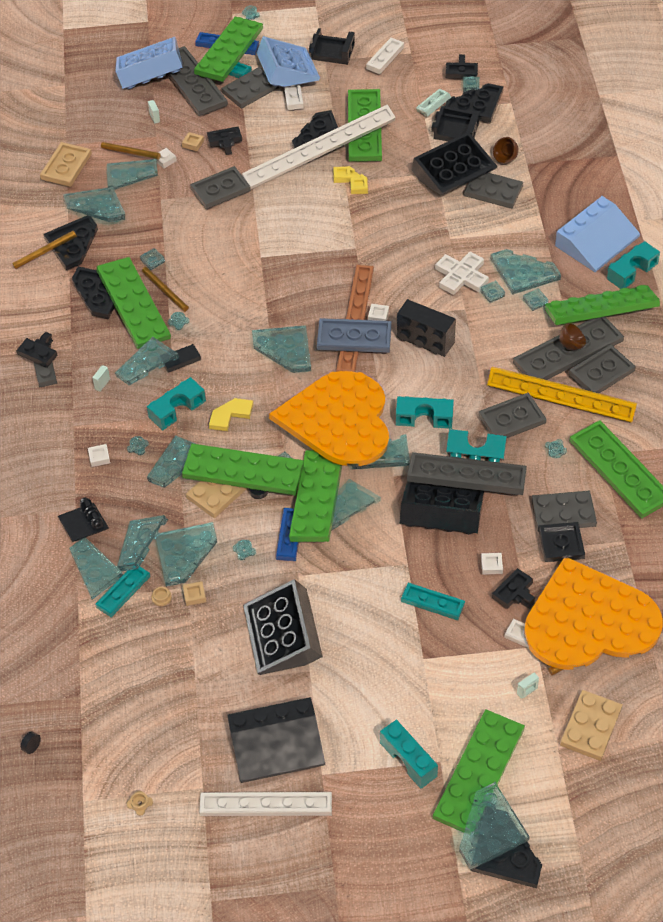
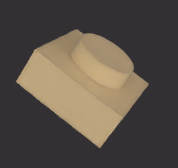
[182,132,204,151]
[183,581,206,606]

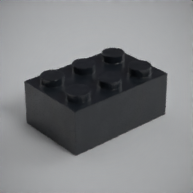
[397,299,456,357]

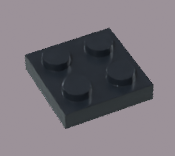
[539,522,585,562]

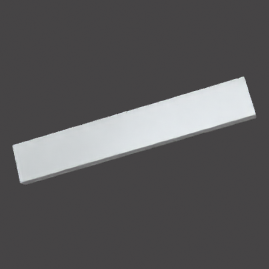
[199,792,332,816]

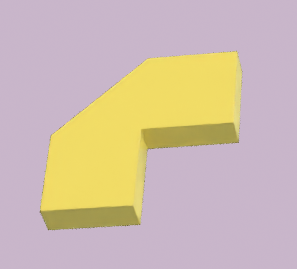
[333,166,368,194]
[209,398,254,431]

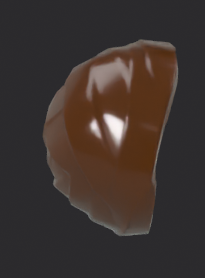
[493,137,519,164]
[559,323,586,350]

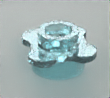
[242,5,260,20]
[168,312,189,330]
[127,436,149,455]
[545,439,567,458]
[233,540,256,560]

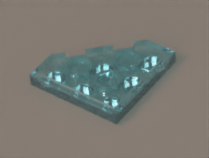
[63,187,125,222]
[490,249,561,295]
[252,325,311,373]
[155,522,217,587]
[459,782,530,870]

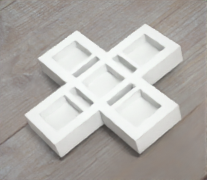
[435,252,489,295]

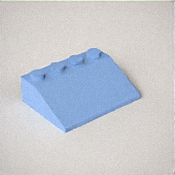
[257,36,320,87]
[116,37,183,89]
[555,196,640,272]

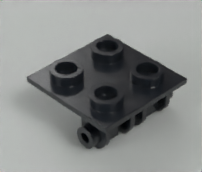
[58,497,109,542]

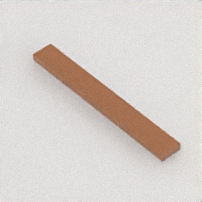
[336,265,374,372]

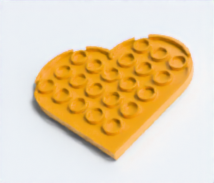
[269,371,389,466]
[524,558,663,670]

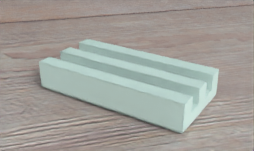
[416,89,451,117]

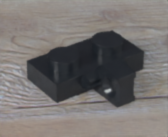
[445,54,478,79]
[207,126,242,155]
[16,332,58,368]
[492,568,535,609]

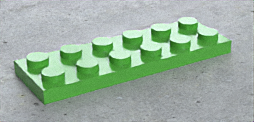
[194,16,263,82]
[348,89,382,161]
[96,257,171,349]
[545,285,660,325]
[569,420,663,519]
[182,443,304,495]
[289,450,342,542]
[433,709,525,837]

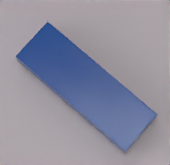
[276,508,299,561]

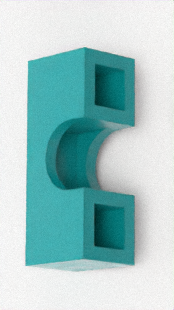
[607,241,660,289]
[147,377,206,431]
[396,396,454,429]
[446,429,507,462]
[380,719,438,789]

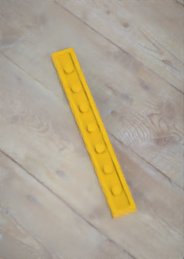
[487,366,637,422]

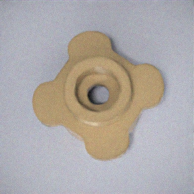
[127,791,153,816]

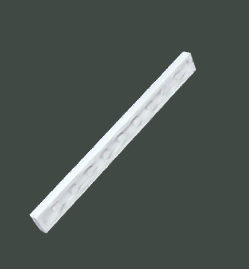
[242,104,396,189]

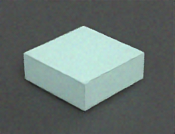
[148,100,160,124]
[92,365,110,392]
[517,672,539,699]

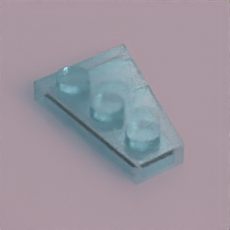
[107,159,158,191]
[115,337,180,385]
[352,434,410,469]
[147,436,196,488]
[331,479,381,531]
[117,515,168,571]
[69,538,123,600]

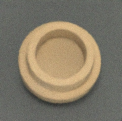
[151,587,172,606]

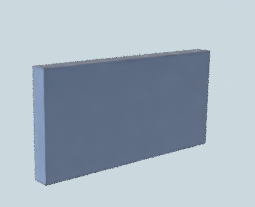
[317,318,392,353]

